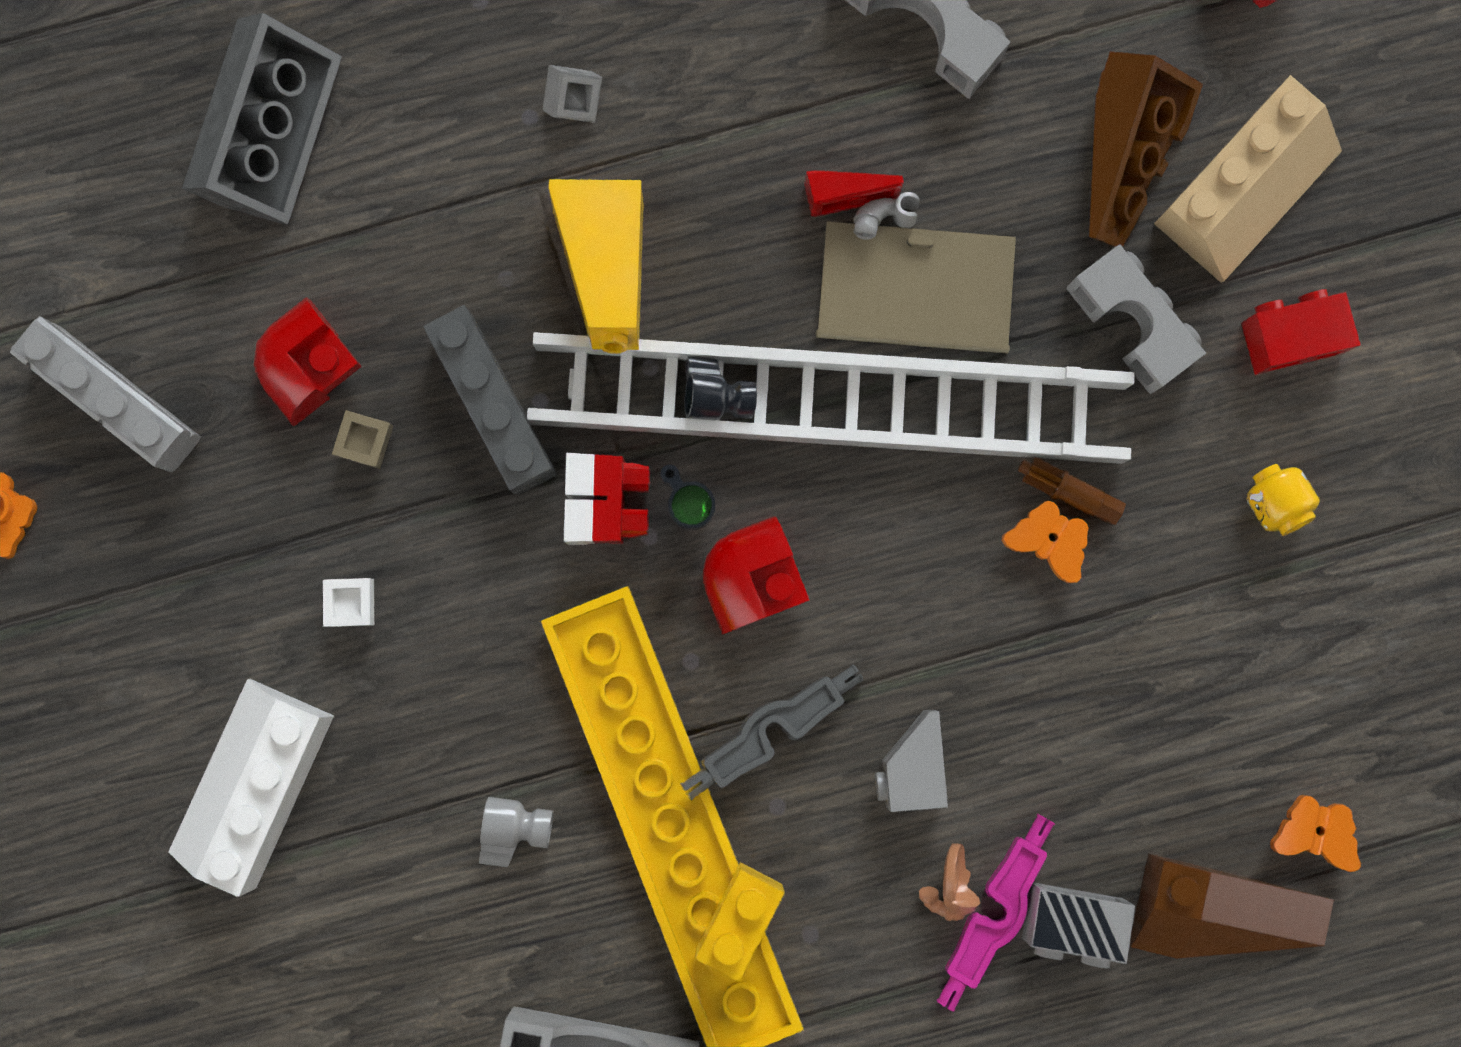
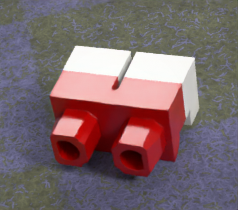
[564,453,650,545]

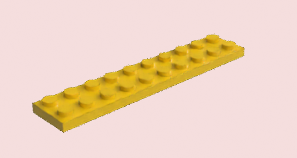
[541,586,803,1047]

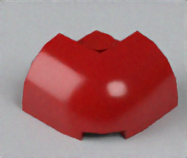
[254,297,362,426]
[703,516,810,635]

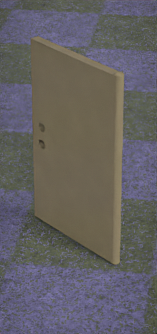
[815,222,1016,353]

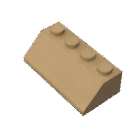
[1154,75,1342,283]

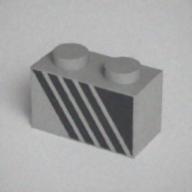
[1022,882,1135,968]

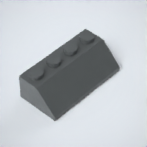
[182,13,342,224]

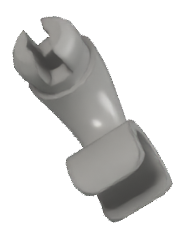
[853,192,920,240]

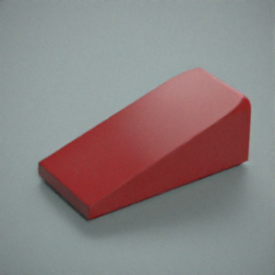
[804,171,904,217]

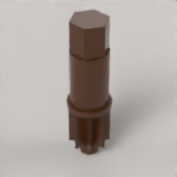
[1017,456,1126,526]

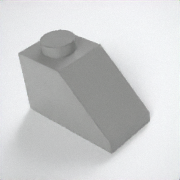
[875,710,948,812]

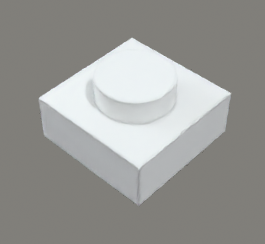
[323,578,374,627]

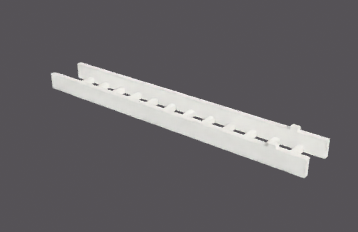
[527,332,1135,464]

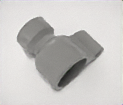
[479,797,554,868]

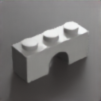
[1066,244,1206,394]

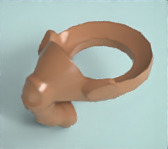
[919,844,980,921]

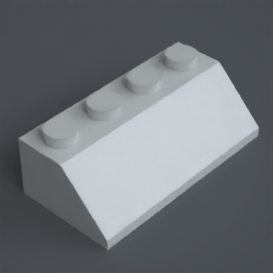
[169,679,334,897]

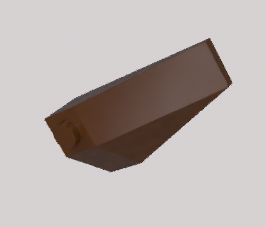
[1089,51,1203,248]
[1129,853,1334,959]

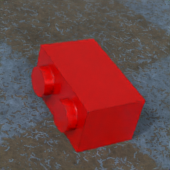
[1241,289,1361,375]

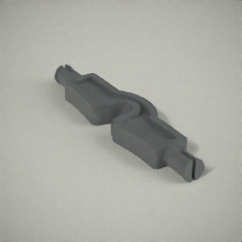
[680,664,864,801]

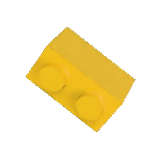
[695,862,785,982]

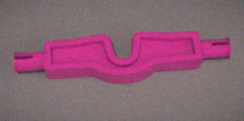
[936,813,1055,1012]

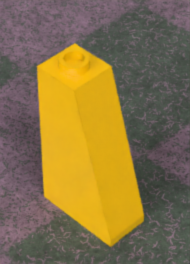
[549,179,643,354]

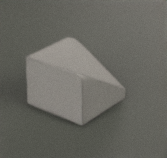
[543,65,602,122]

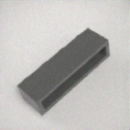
[423,305,558,496]

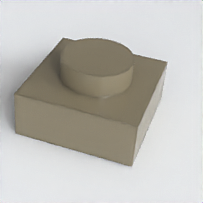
[332,410,394,469]

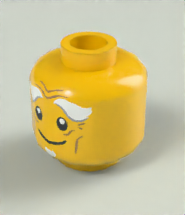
[1246,464,1320,536]

